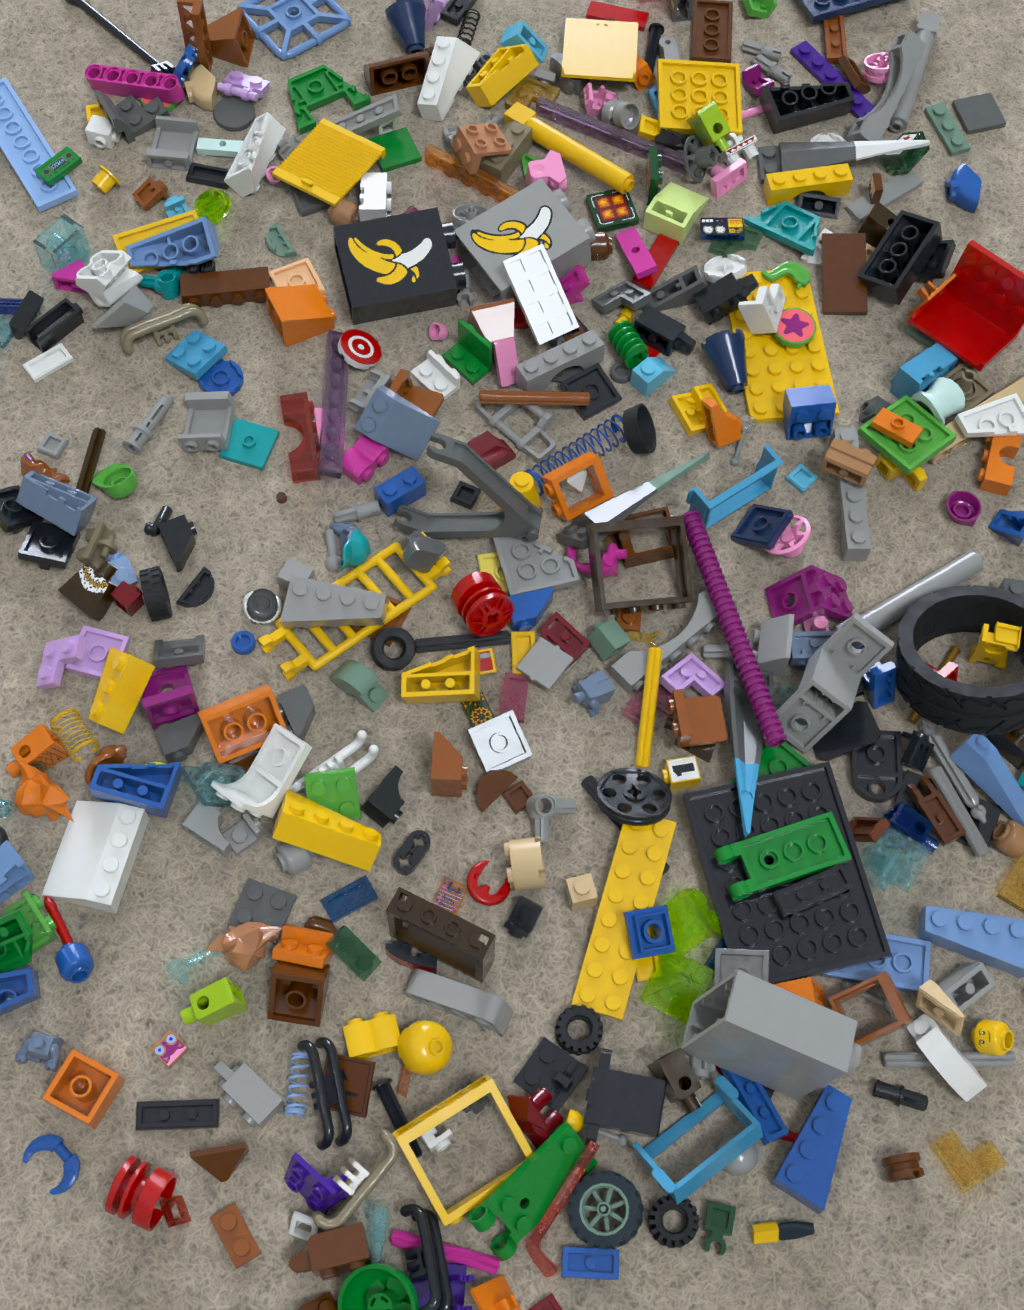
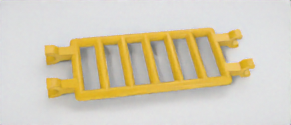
[258,531,452,682]

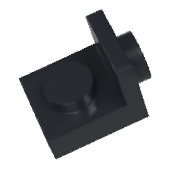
[901,730,935,772]

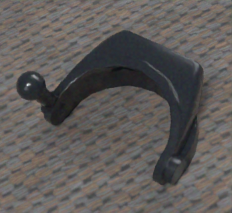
[655,128,694,162]

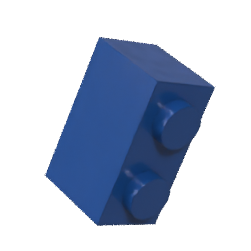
[374,466,426,517]

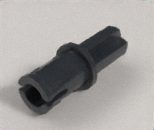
[872,1079,928,1111]

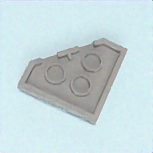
[493,537,580,596]

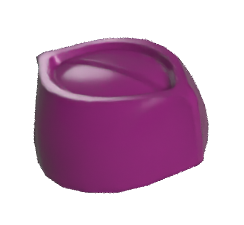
[946,491,981,527]

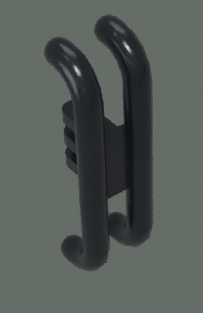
[297,1037,352,1150]
[400,1203,453,1310]

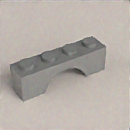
[516,329,605,391]

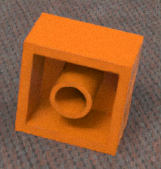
[42,1049,125,1130]

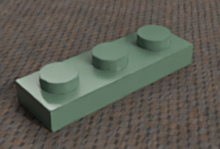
[924,102,971,157]

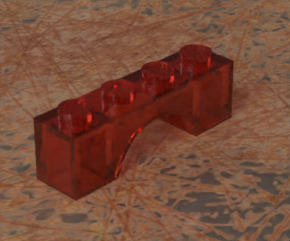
[280,392,324,484]

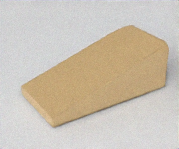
[915,979,965,1036]

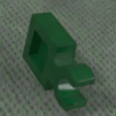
[703,1201,736,1256]

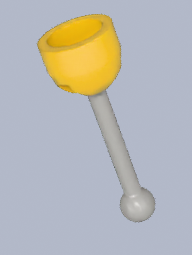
[564,1109,628,1146]

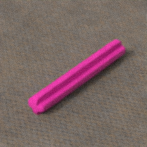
[390,1229,500,1274]

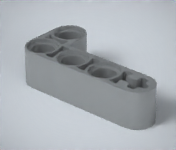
[404,969,513,1037]

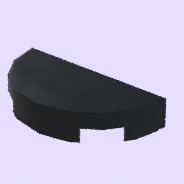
[176,566,215,608]

